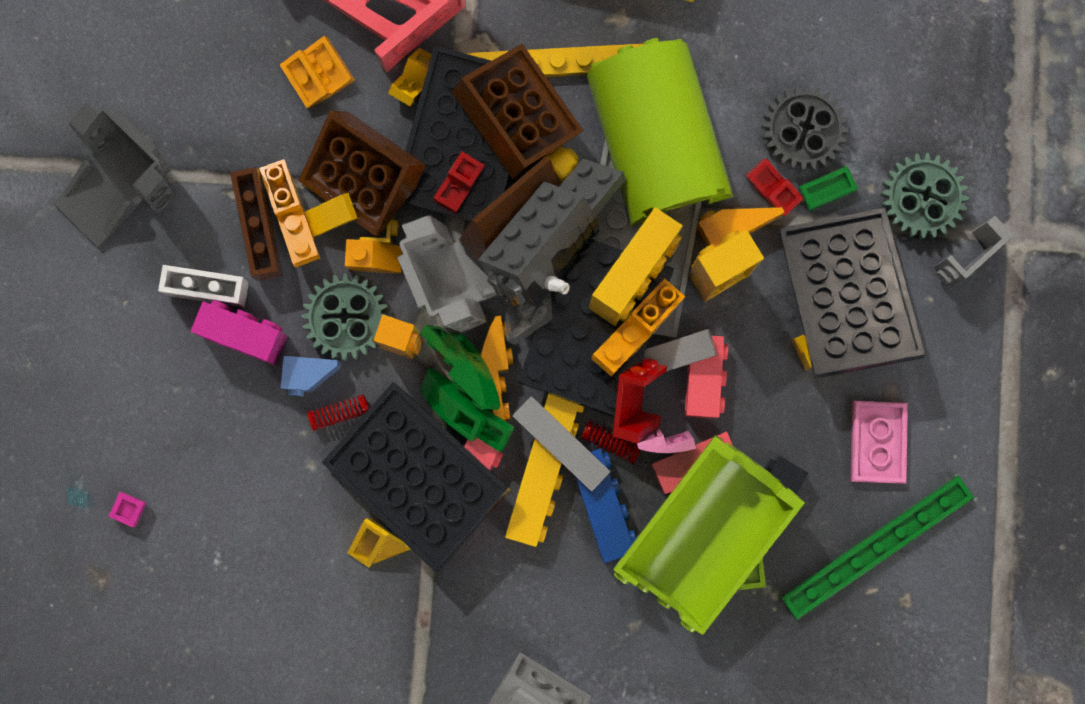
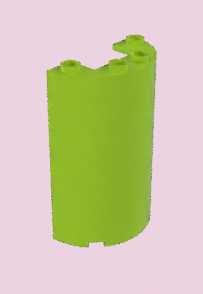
[587,38,734,226]
[613,435,805,635]

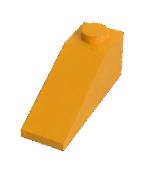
[697,207,784,248]

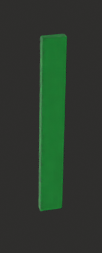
[780,475,974,620]

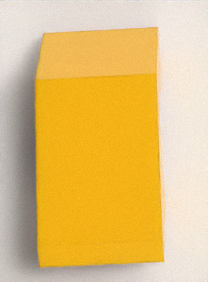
[388,48,432,107]

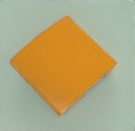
[280,36,355,109]

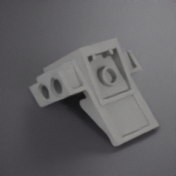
[397,216,497,332]
[488,652,591,704]

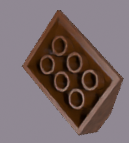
[452,44,584,179]
[298,111,426,236]

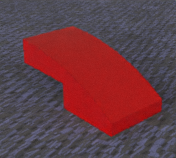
[433,152,485,214]
[745,159,804,217]

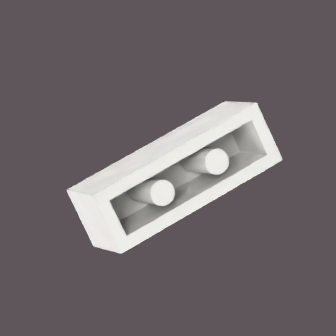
[158,265,249,308]

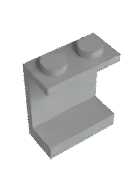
[934,216,1014,287]

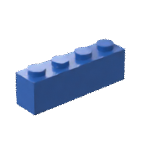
[575,448,636,563]

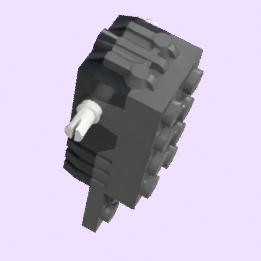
[478,159,626,308]

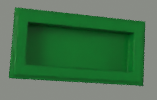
[798,166,858,212]

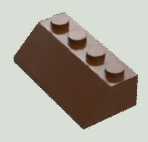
[459,156,559,259]

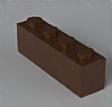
[230,167,283,281]

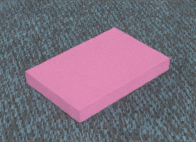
[850,401,908,484]

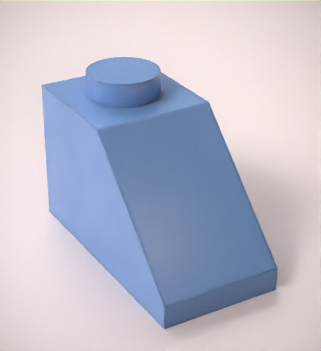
[281,356,341,397]

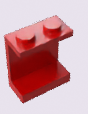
[613,358,667,443]

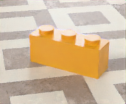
[373,315,423,359]

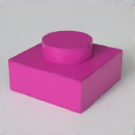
[108,492,147,527]

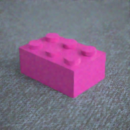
[190,300,288,366]

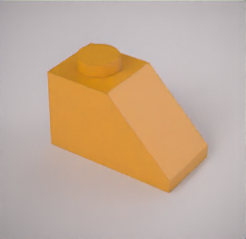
[345,239,403,274]

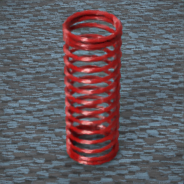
[307,394,369,431]
[581,420,641,465]

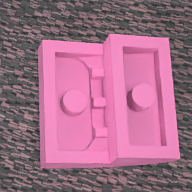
[636,428,697,453]

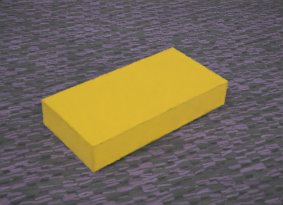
[305,193,357,237]

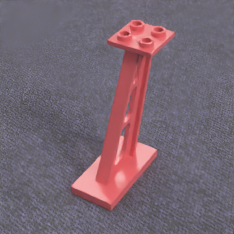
[323,0,466,73]

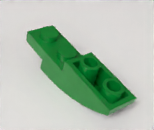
[420,325,501,410]
[420,368,514,452]

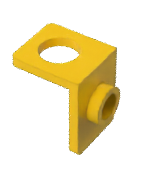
[360,217,399,245]

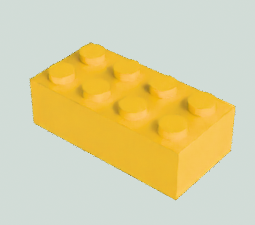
[589,207,683,327]
[688,230,764,302]

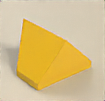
[347,518,410,568]

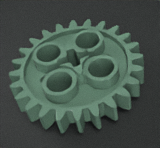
[880,153,969,240]
[301,273,388,361]

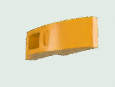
[259,159,321,268]
[591,279,685,377]
[481,316,513,422]

